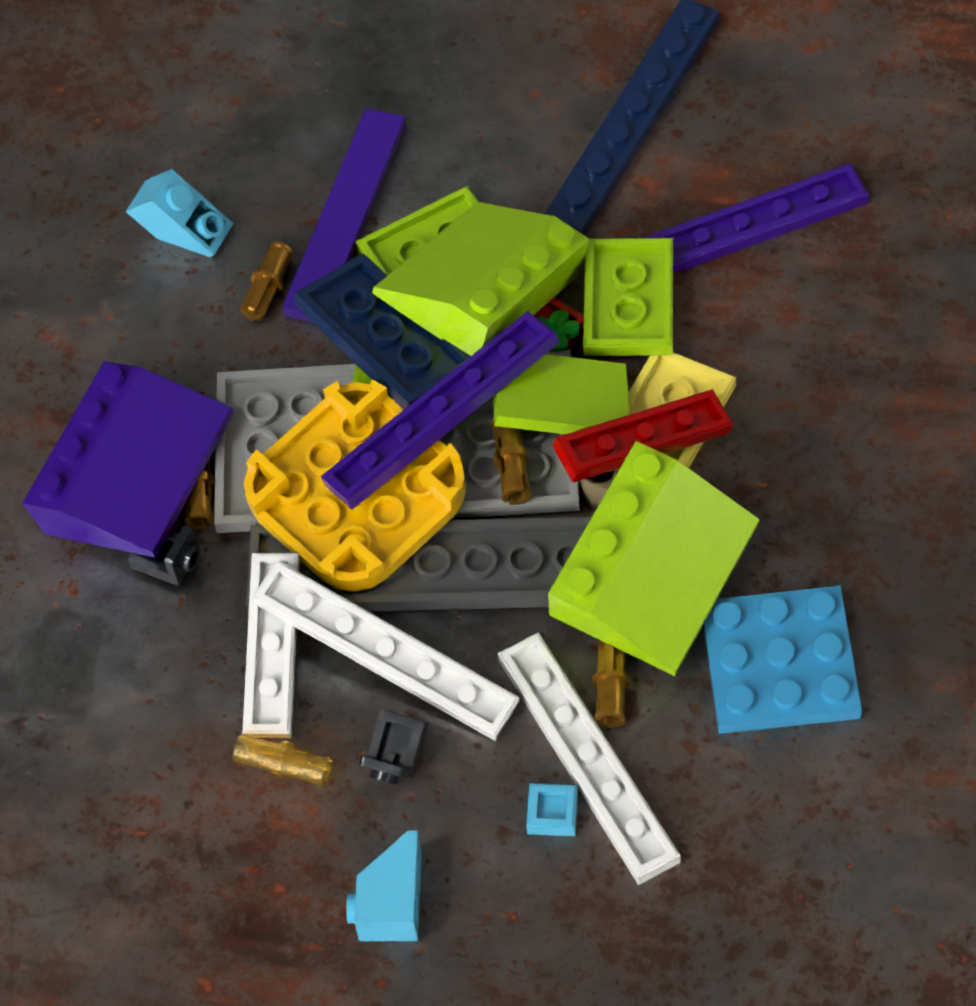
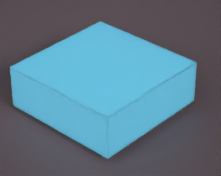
[526,783,578,836]

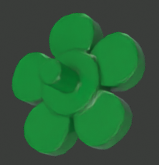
[536,310,580,352]

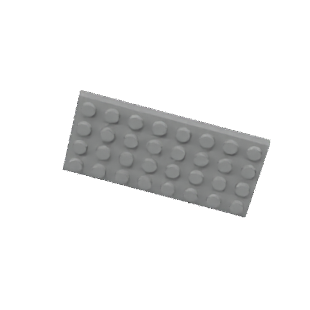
[214,350,580,533]

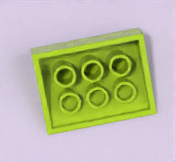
[372,202,590,356]
[548,441,760,676]

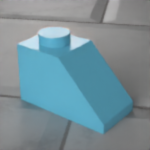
[346,830,422,941]

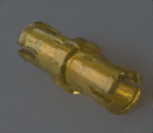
[233,733,333,788]

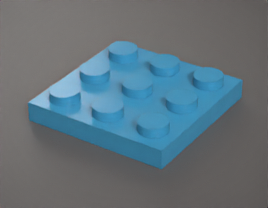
[703,586,862,734]

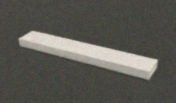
[252,559,520,741]
[498,632,681,885]

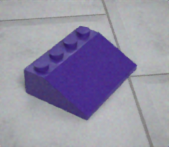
[22,361,234,558]

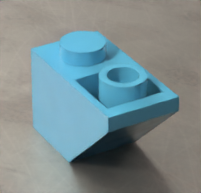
[126,169,234,257]

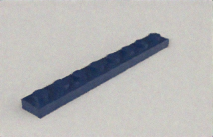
[544,0,720,236]

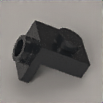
[128,525,201,586]
[358,709,429,785]

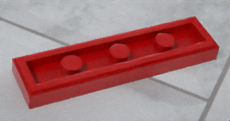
[552,389,734,483]

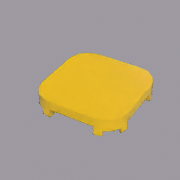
[244,379,467,592]

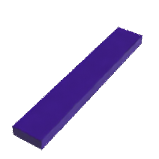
[282,108,406,323]
[643,163,869,274]
[321,311,559,510]

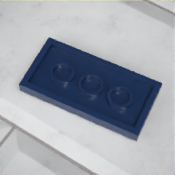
[294,253,470,410]

